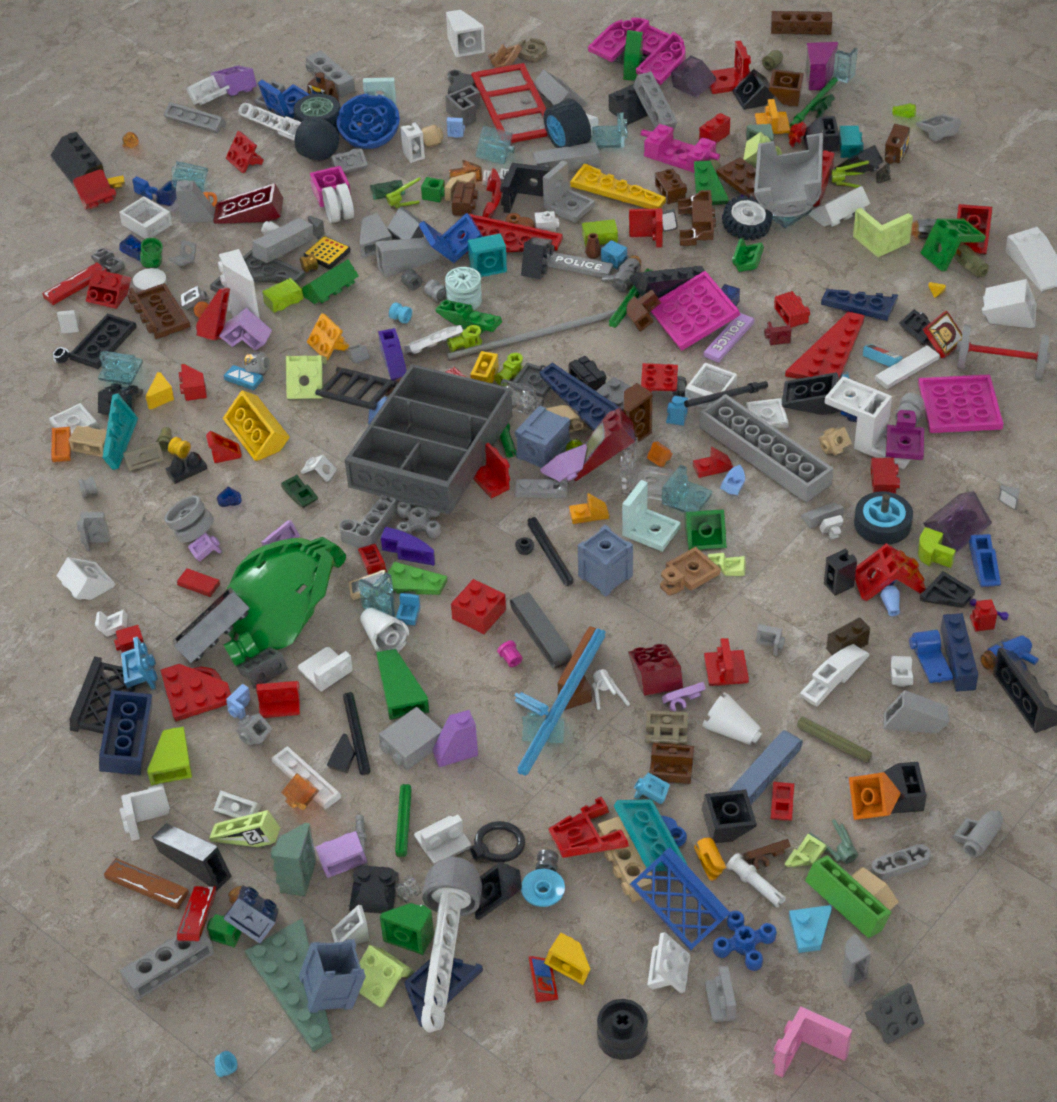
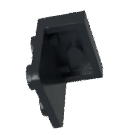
[98,383,143,414]

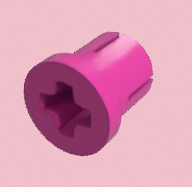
[497,640,523,667]

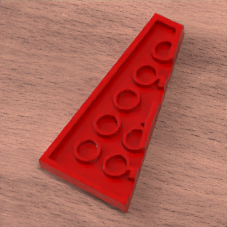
[461,214,563,254]
[785,312,865,380]

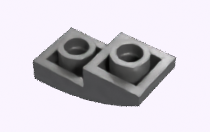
[91,248,125,273]

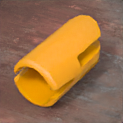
[694,837,727,881]

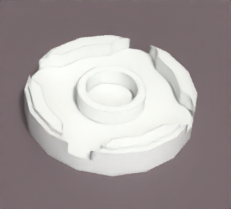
[133,268,167,292]

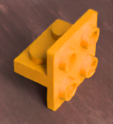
[755,99,790,134]
[307,313,349,360]

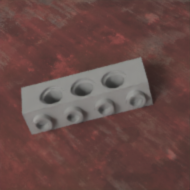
[305,51,355,98]
[633,72,678,132]
[120,931,214,1001]

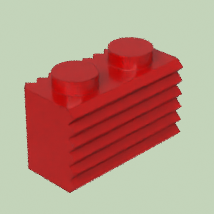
[699,113,731,143]
[774,291,810,328]
[870,458,900,494]

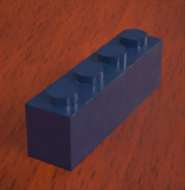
[940,613,978,692]

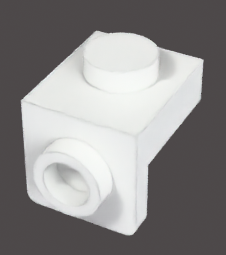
[95,610,128,637]
[890,656,913,687]

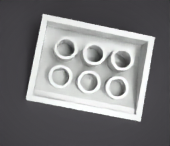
[217,249,260,319]

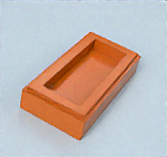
[51,427,71,462]

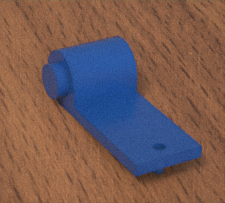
[909,629,953,683]

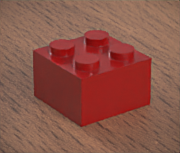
[451,579,506,635]

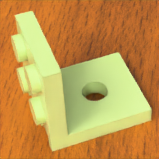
[853,208,913,257]
[286,355,327,399]

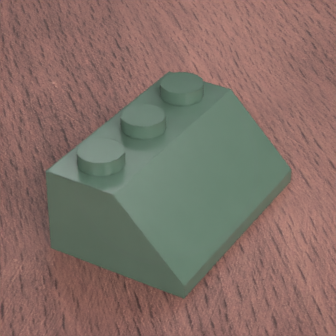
[271,823,316,897]

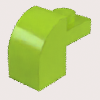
[918,527,956,568]

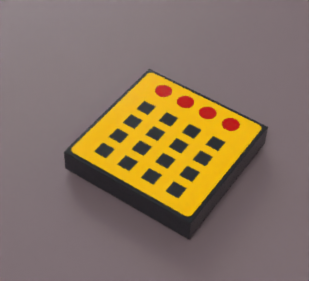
[303,236,351,269]

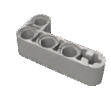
[339,495,400,548]

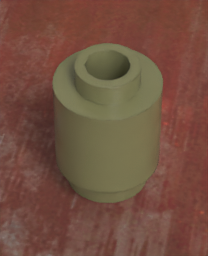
[762,50,783,70]

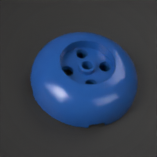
[337,93,400,149]

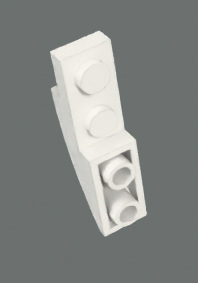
[800,644,870,707]

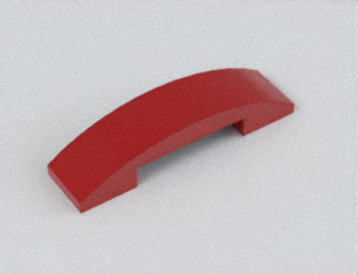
[482,168,502,218]

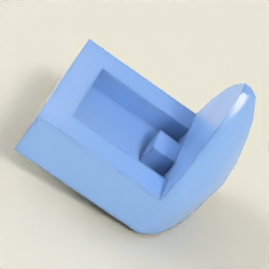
[720,465,745,496]

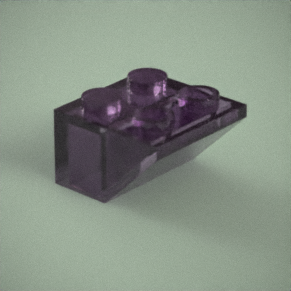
[671,55,716,98]

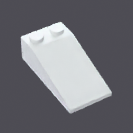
[1005,227,1057,292]

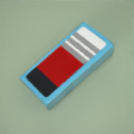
[863,344,903,367]

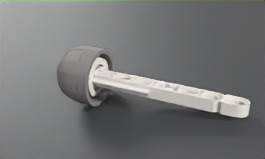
[421,857,482,1033]

